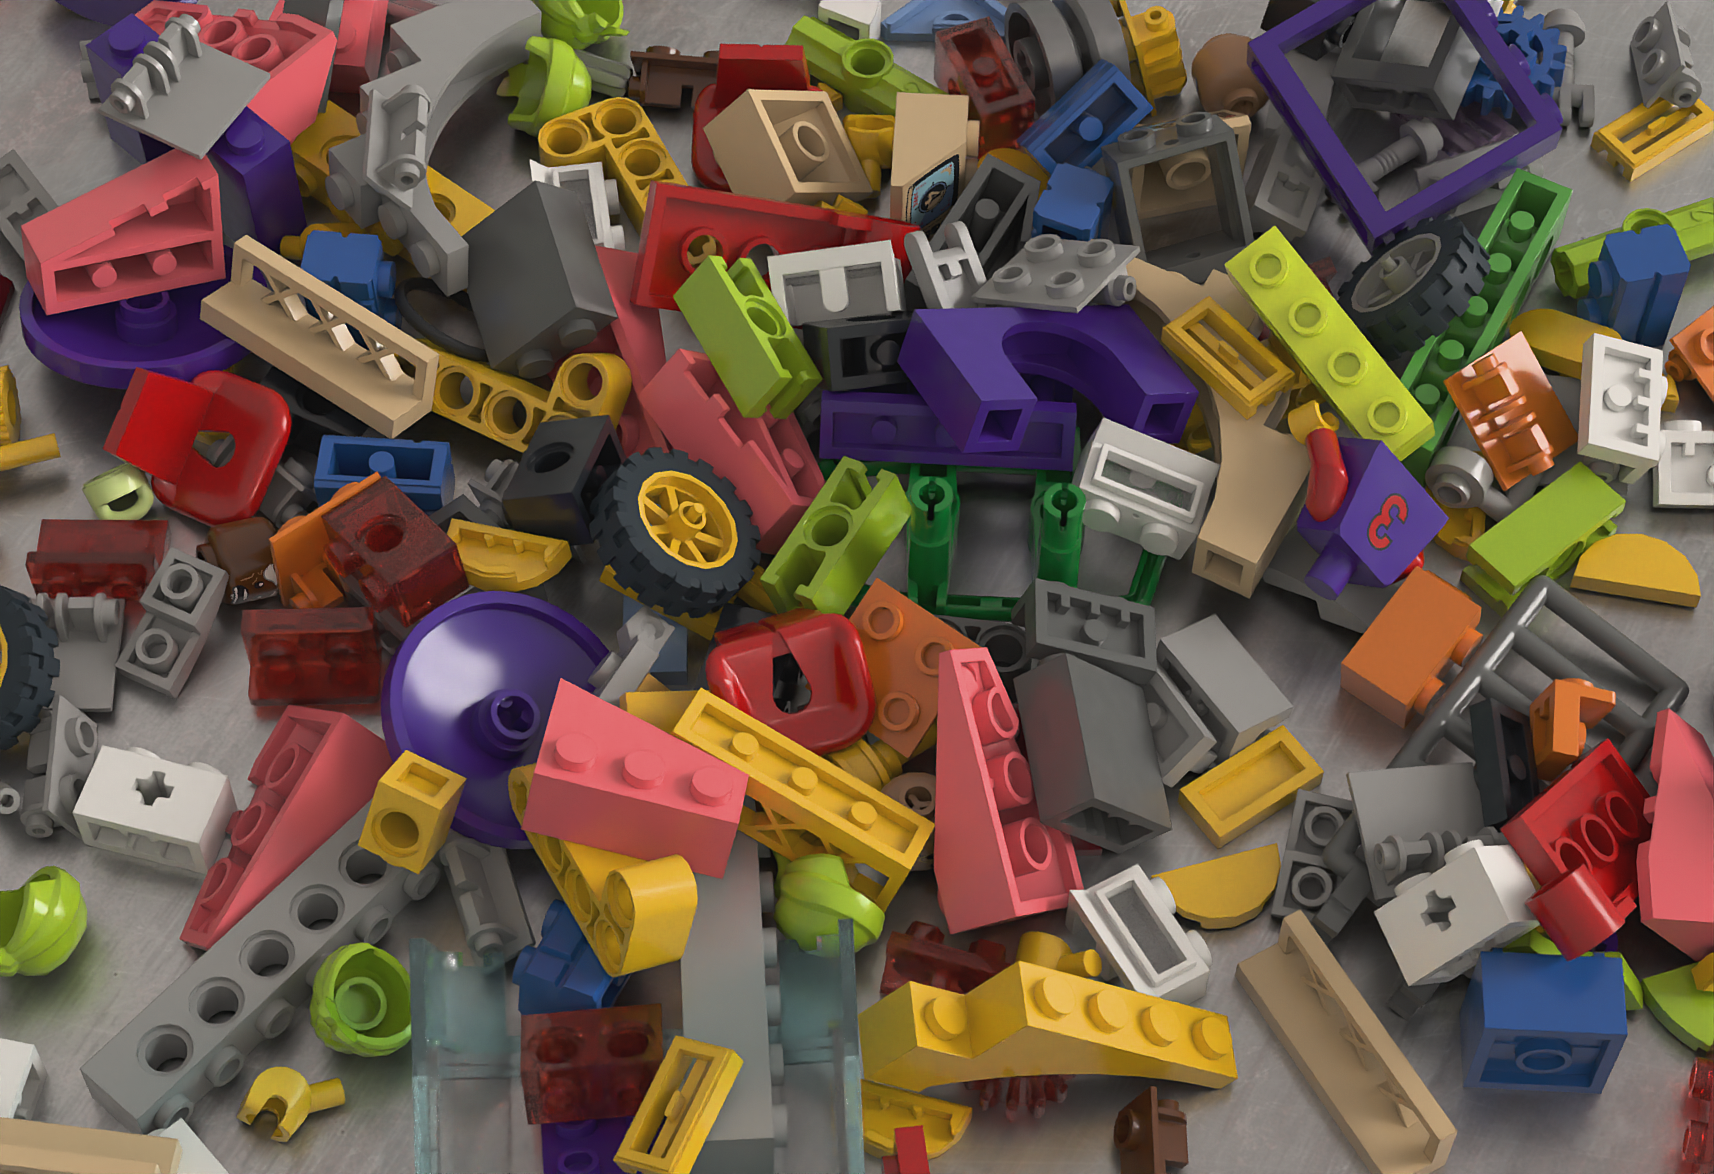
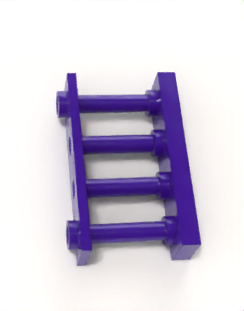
[819,373,1077,471]

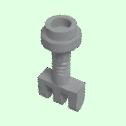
[1543,8,1595,127]
[1323,118,1443,217]

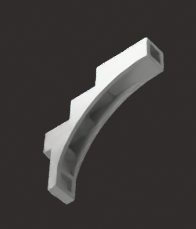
[325,0,541,297]

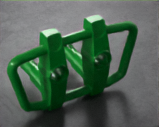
[818,427,1183,622]

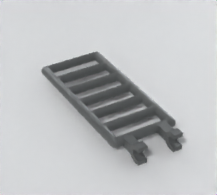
[1310,575,1689,1021]

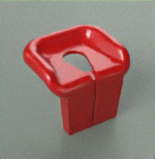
[691,44,823,193]
[102,367,291,527]
[705,608,876,756]

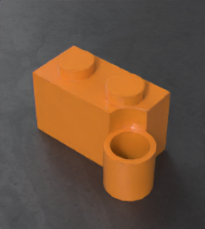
[1340,566,1484,729]

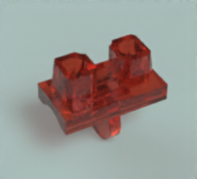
[879,920,1011,995]

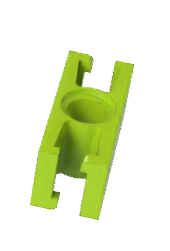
[673,255,823,419]
[759,456,911,616]
[1460,461,1626,618]

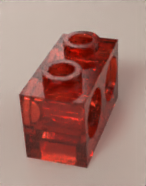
[520,1003,667,1125]

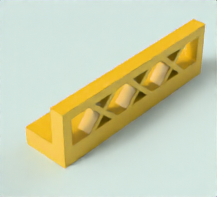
[671,688,935,913]

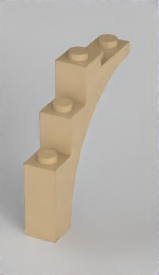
[1091,239,1311,599]

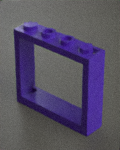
[1246,0,1563,256]

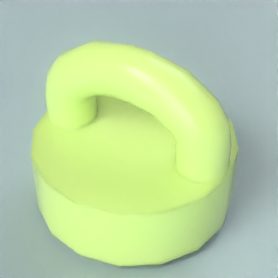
[82,462,154,527]

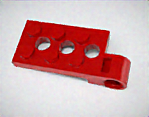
[630,180,920,330]
[1500,738,1653,962]

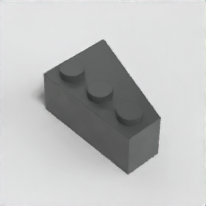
[904,153,1041,311]

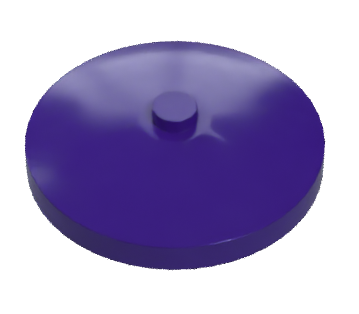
[19,244,267,389]
[381,591,610,849]

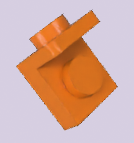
[1529,678,1616,782]

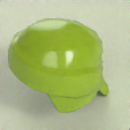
[531,0,630,51]
[496,36,591,137]
[772,850,885,959]
[0,866,88,977]
[309,942,420,1057]

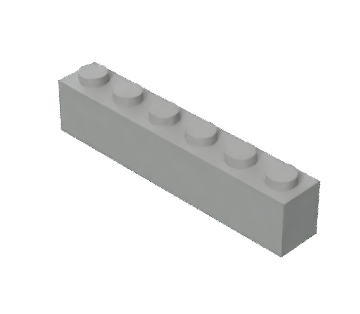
[680,794,788,1174]

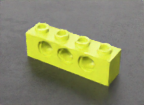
[1224,225,1435,462]

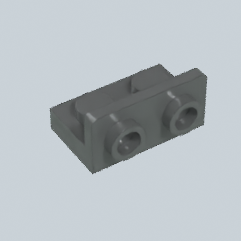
[1011,578,1157,685]

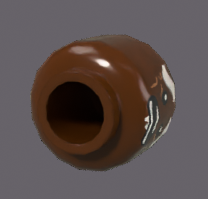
[196,516,279,605]

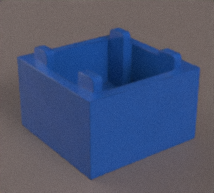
[1459,947,1628,1094]

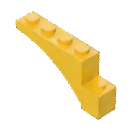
[857,961,1238,1092]

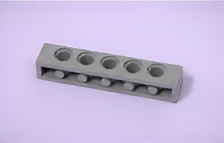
[80,798,444,1135]

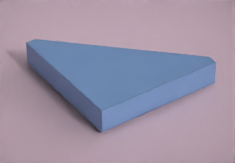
[880,0,1007,43]

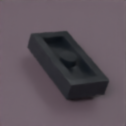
[1469,697,1540,833]

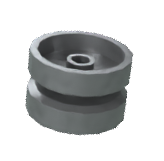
[1004,0,1131,120]

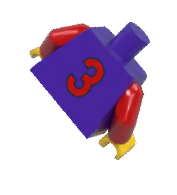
[1288,400,1449,600]

